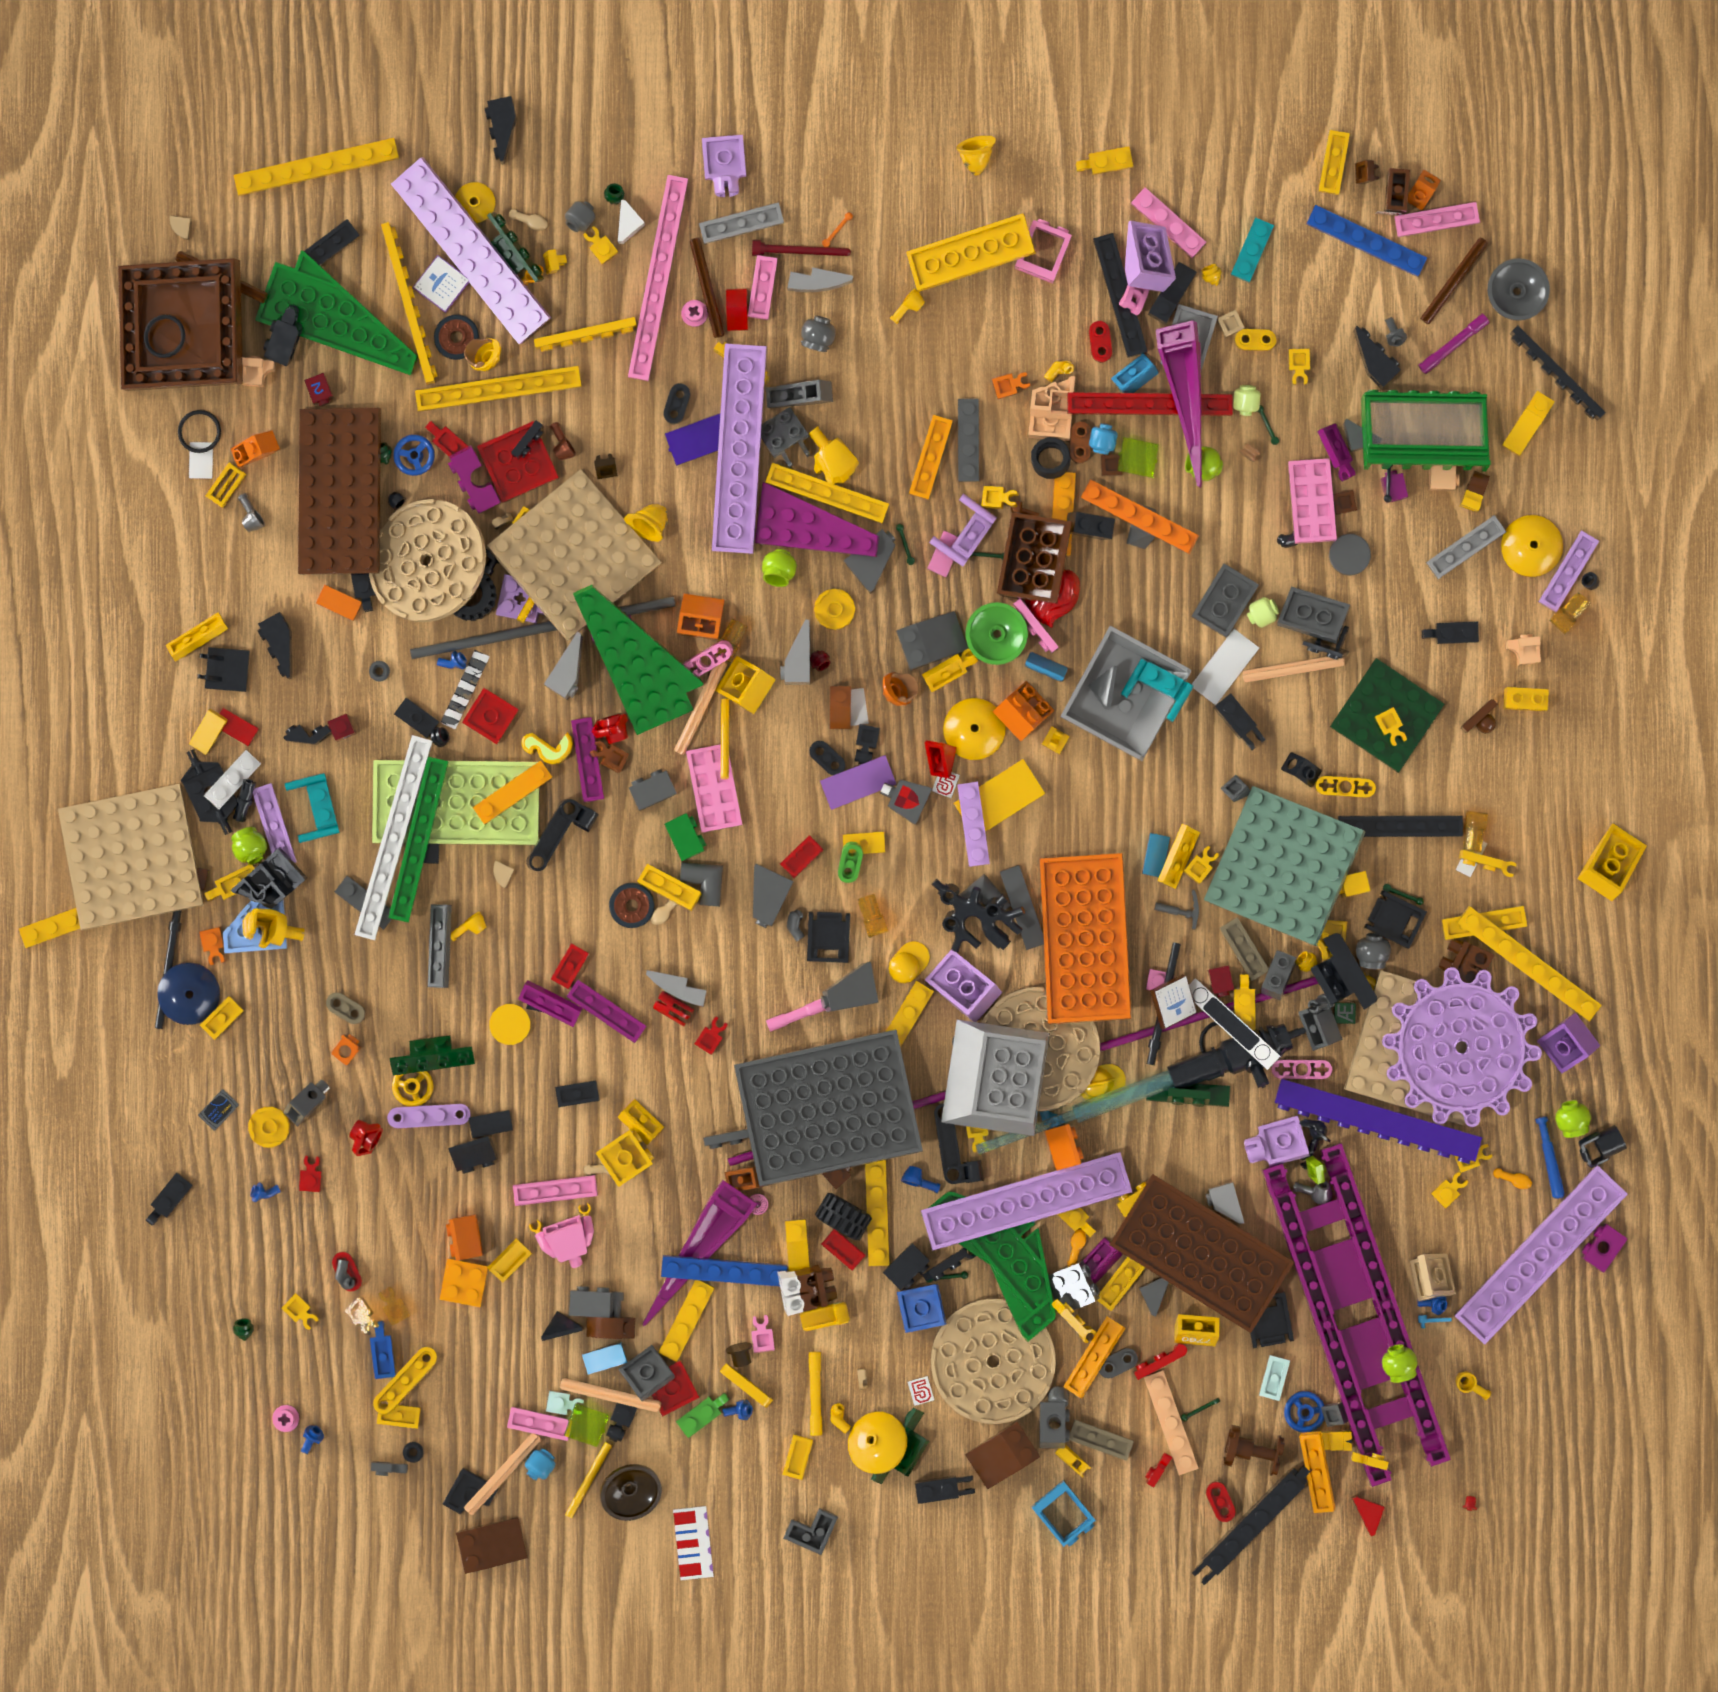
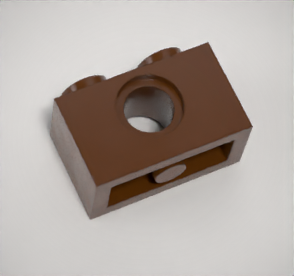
[1384,168,1410,214]

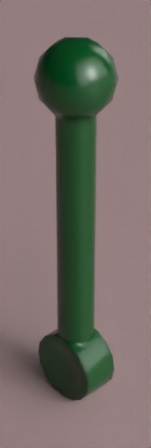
[1257,405,1279,445]
[896,523,915,565]
[969,552,1004,560]
[1383,884,1424,905]
[927,1271,968,1283]
[1180,1398,1220,1422]

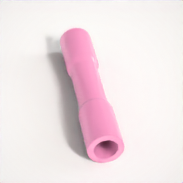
[766,999,825,1032]

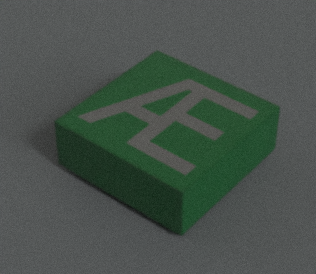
[1334,1003,1356,1024]

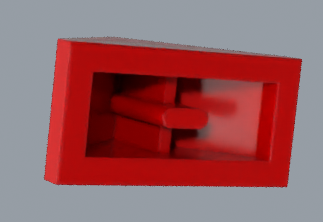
[726,289,748,331]
[924,740,957,778]
[1351,1496,1385,1537]

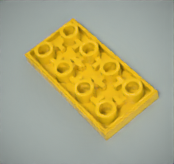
[953,759,1045,832]

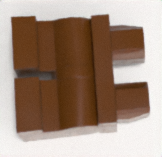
[1438,939,1494,983]

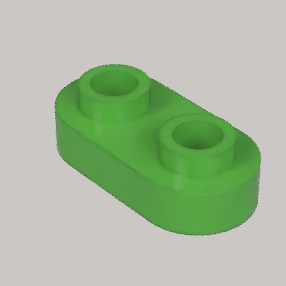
[838,842,863,883]

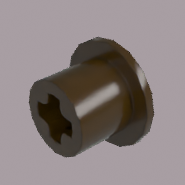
[726,1342,752,1367]

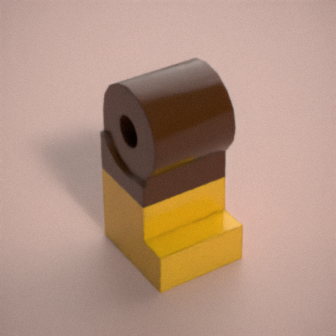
[1460,470,1490,513]

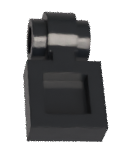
[855,724,880,765]
[606,1403,637,1442]

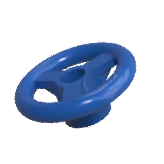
[394,435,435,476]
[1284,1391,1324,1433]

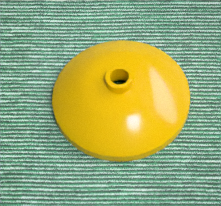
[1501,515,1563,577]
[943,698,1005,760]
[848,1411,907,1474]

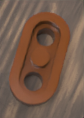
[1070,422,1091,464]

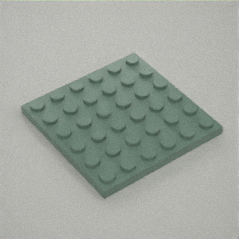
[1204,786,1365,946]

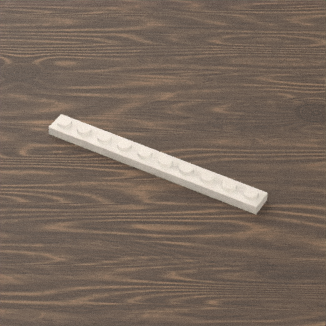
[354,735,433,940]

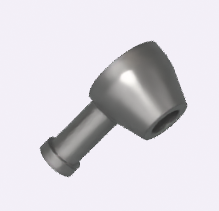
[238,493,265,532]
[1293,1181,1332,1204]

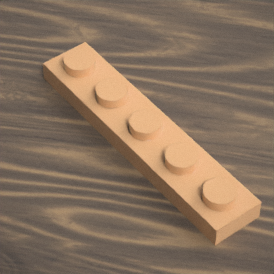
[1144,1370,1199,1476]

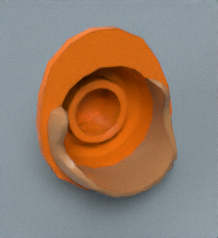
[883,672,919,706]

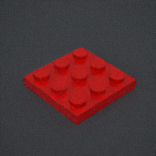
[477,421,559,503]

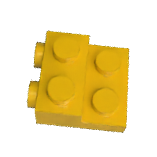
[596,1130,654,1187]

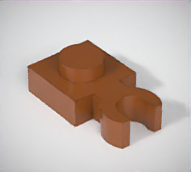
[590,741,629,773]

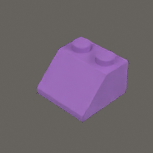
[1537,1012,1600,1074]

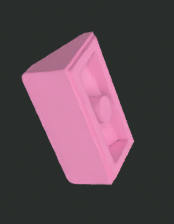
[927,531,958,577]

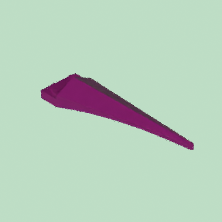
[1156,320,1202,488]
[642,1180,757,1326]

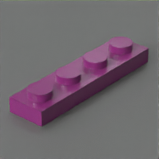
[571,717,604,802]
[566,980,647,1043]

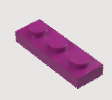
[518,980,583,1027]

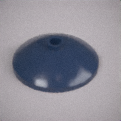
[157,963,220,1025]

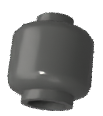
[565,201,595,232]

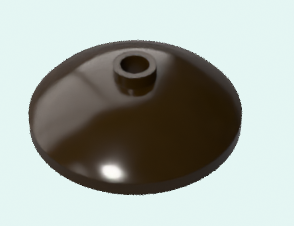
[600,1464,662,1521]

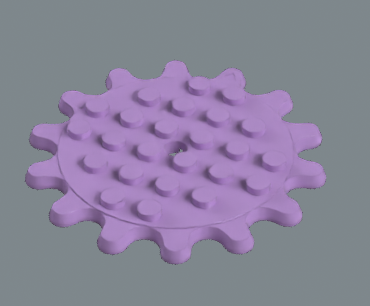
[1382,967,1542,1127]

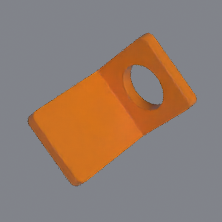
[1408,170,1441,210]
[331,1034,361,1065]

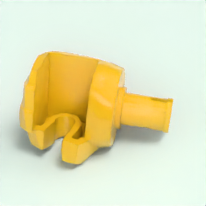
[808,426,859,485]
[242,908,305,949]

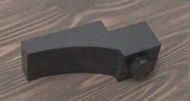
[1148,262,1197,325]

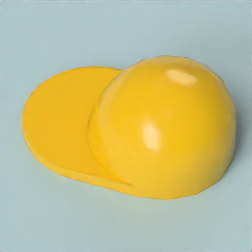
[888,941,930,984]

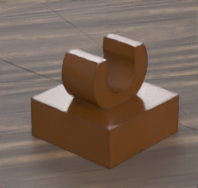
[1355,160,1379,184]

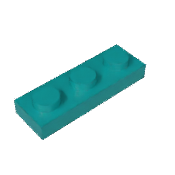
[1231,217,1274,283]

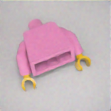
[529,1203,594,1268]

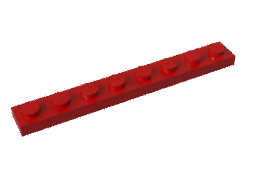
[1067,392,1233,416]

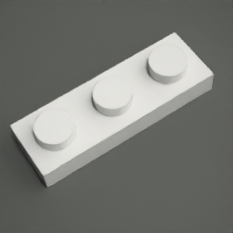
[204,750,261,809]

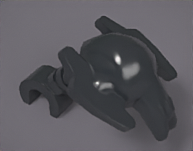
[1299,1119,1331,1169]

